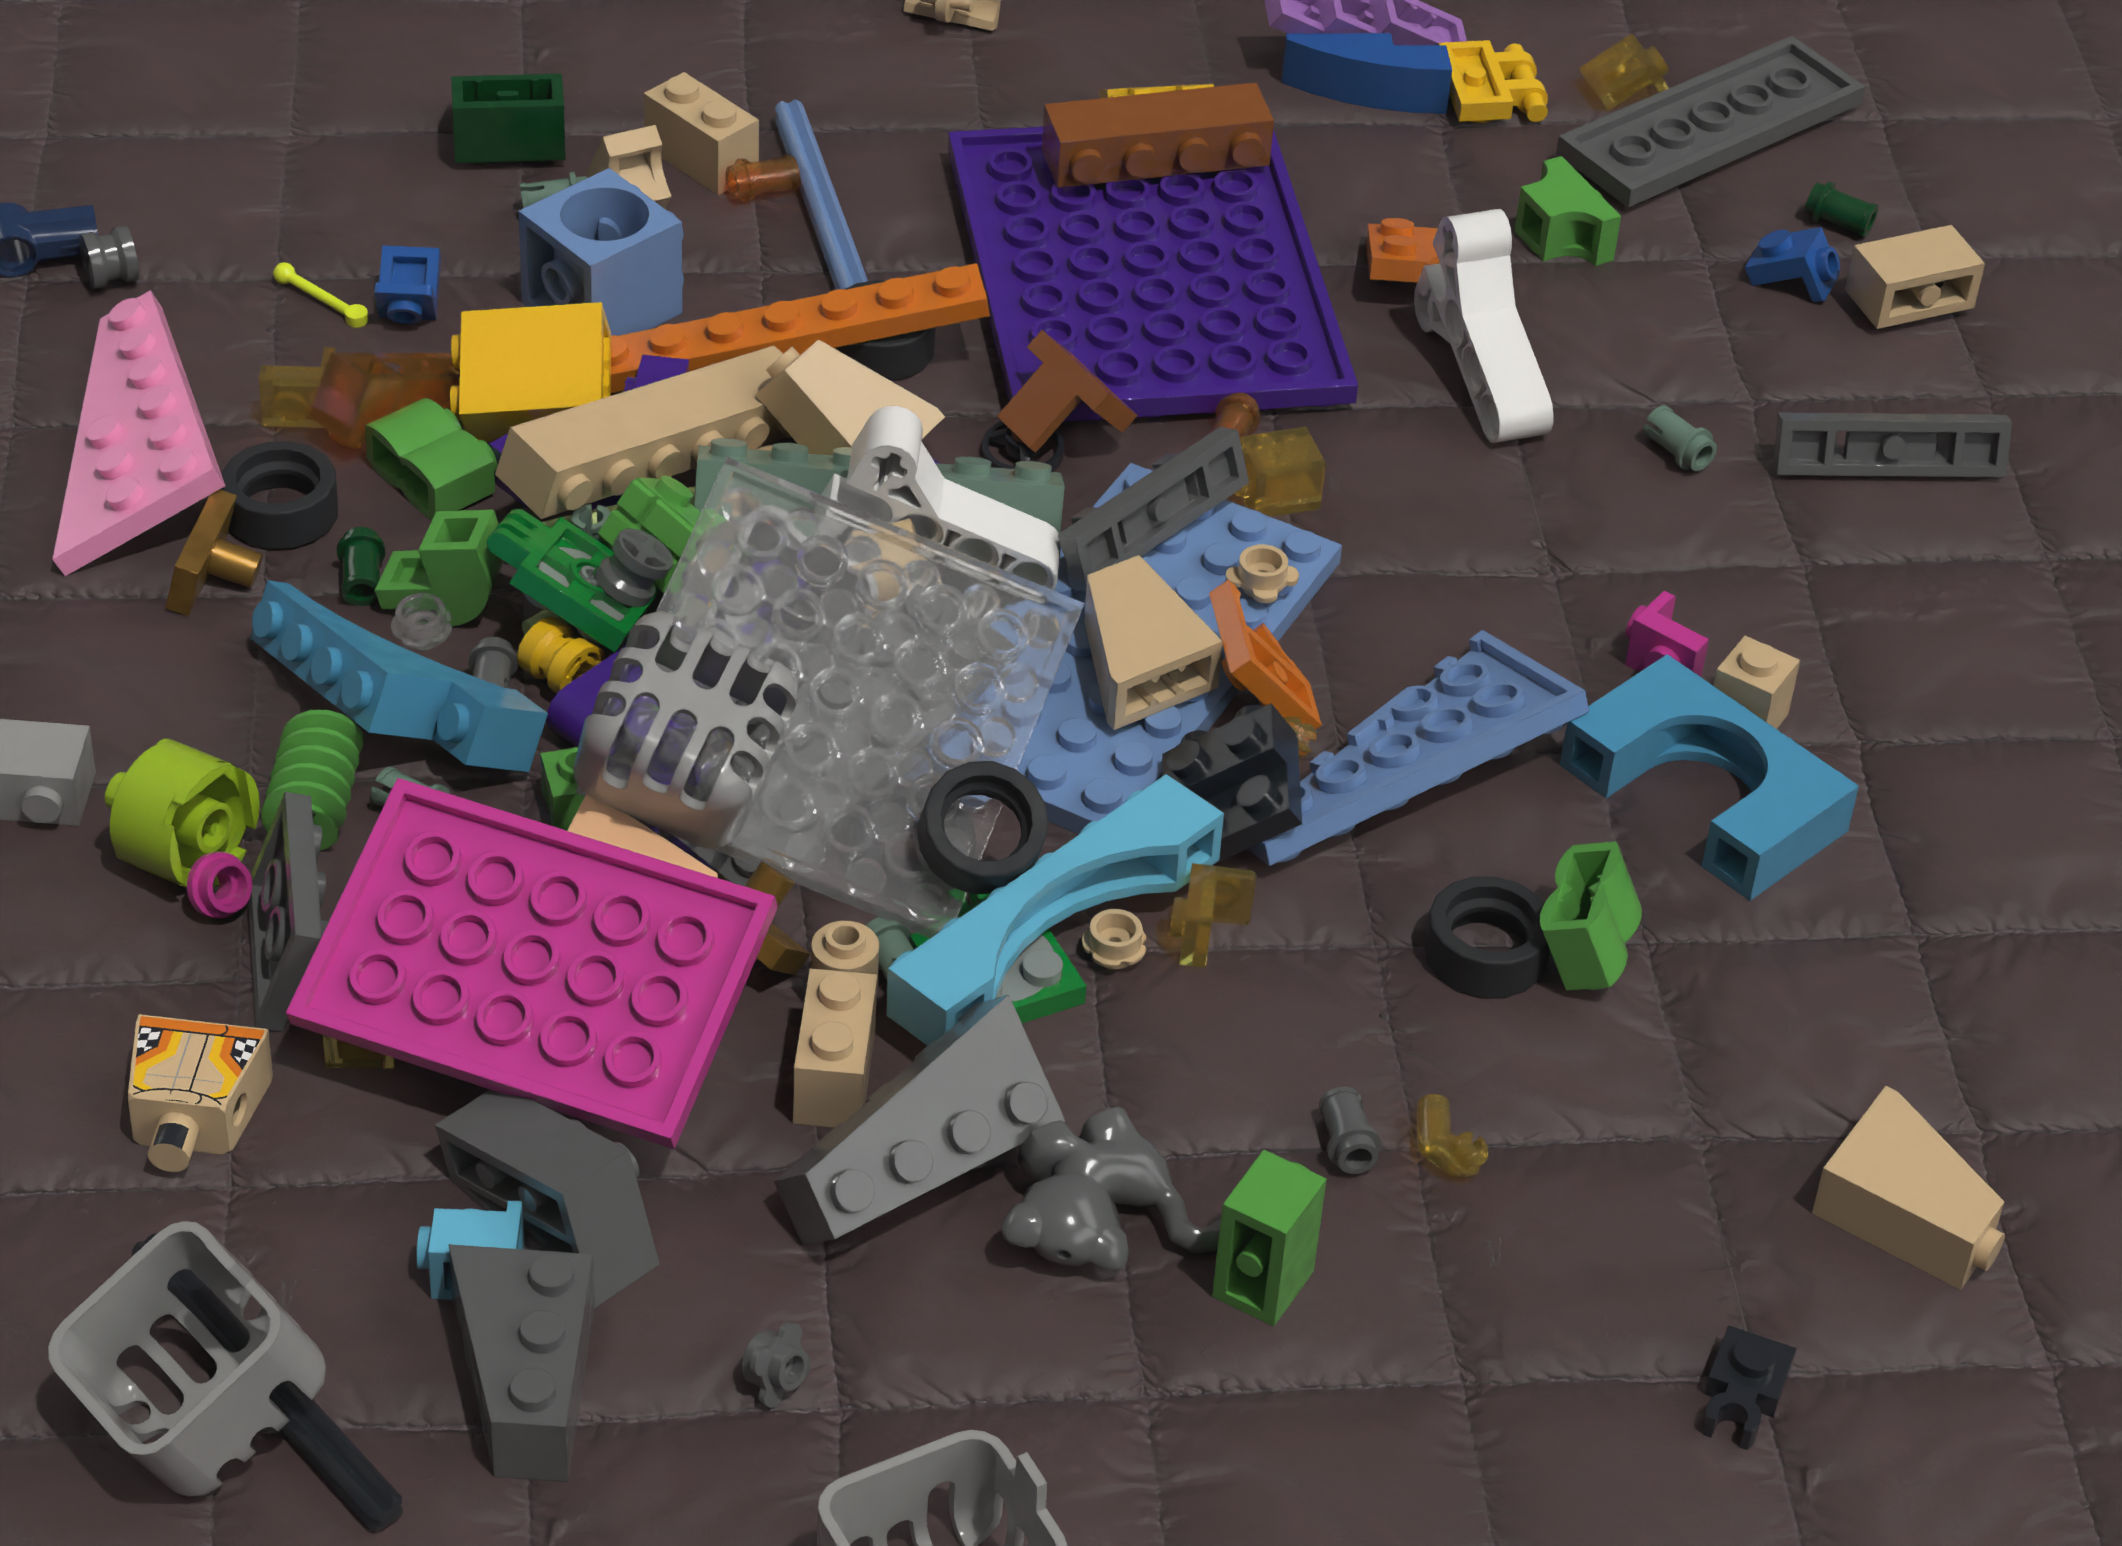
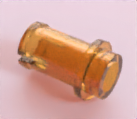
[725,154,800,203]
[1206,392,1261,446]

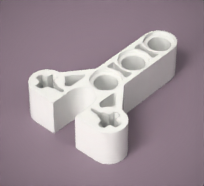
[1414,209,1553,443]
[811,406,1061,601]

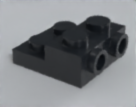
[1162,703,1302,863]

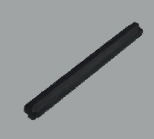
[132,1233,403,1531]

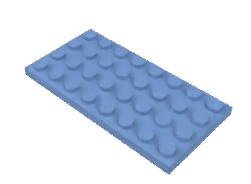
[911,463,1342,834]

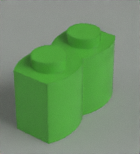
[365,398,497,520]
[1540,841,1642,991]

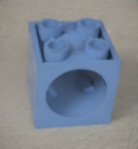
[518,168,684,336]

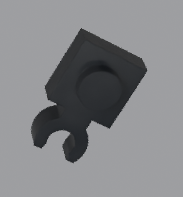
[1702,1325,1797,1450]

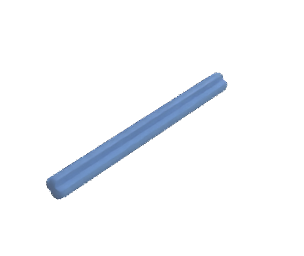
[775,99,868,290]

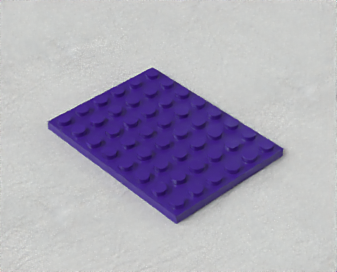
[948,127,1358,422]

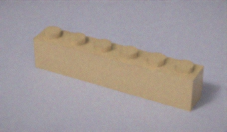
[495,346,793,519]

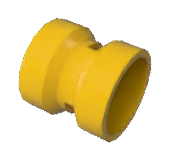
[517,616,606,694]

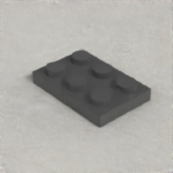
[248,792,329,1032]

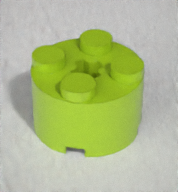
[105,738,260,887]

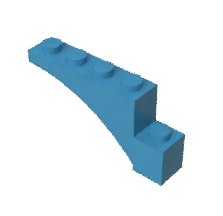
[250,580,548,772]

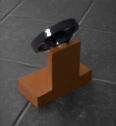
[982,330,1138,472]

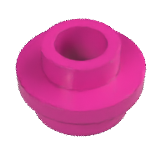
[187,852,252,919]

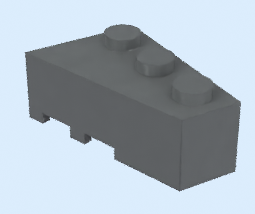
[435,1089,660,1308]
[448,1244,595,1482]

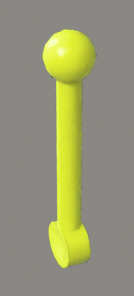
[273,262,368,328]

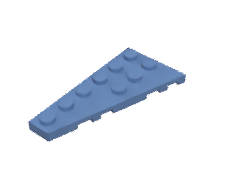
[1247,630,1589,866]

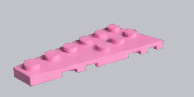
[53,290,225,576]

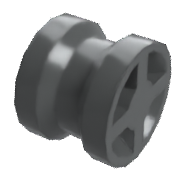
[79,225,140,290]
[595,529,674,607]

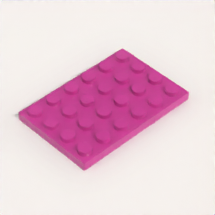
[286,778,778,1150]

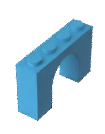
[1560,654,1859,901]

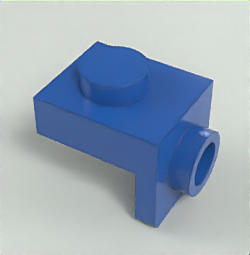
[1745,227,1840,303]
[374,245,442,324]

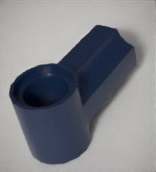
[0,202,98,277]

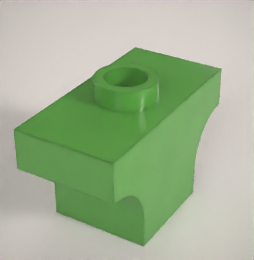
[1514,156,1621,266]

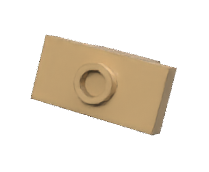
[586,125,671,209]

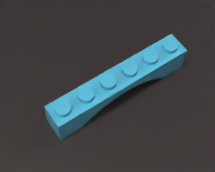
[887,774,1224,1046]

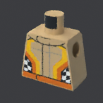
[128,1014,273,1172]

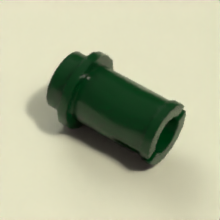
[1804,181,1879,238]
[337,527,386,606]

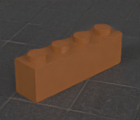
[1042,83,1274,188]

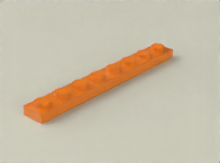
[611,263,990,393]

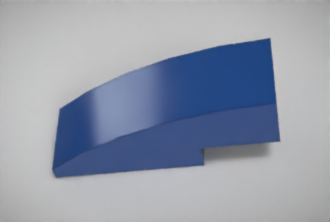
[1281,33,1452,114]

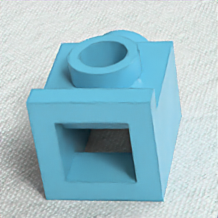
[417,1201,524,1300]

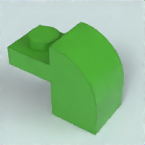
[375,510,505,627]

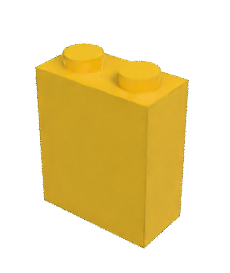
[450,302,611,442]

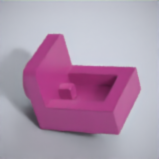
[1625,591,1709,677]

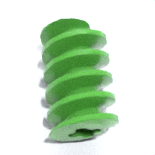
[261,710,364,850]

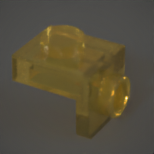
[1578,33,1670,111]
[258,347,349,428]
[1170,863,1256,968]

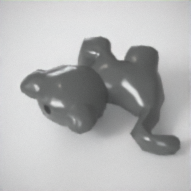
[1001,1106,1221,1270]

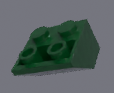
[451,73,566,165]

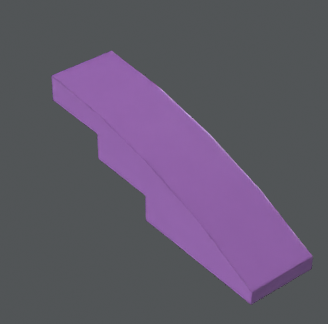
[1264,0,1467,45]

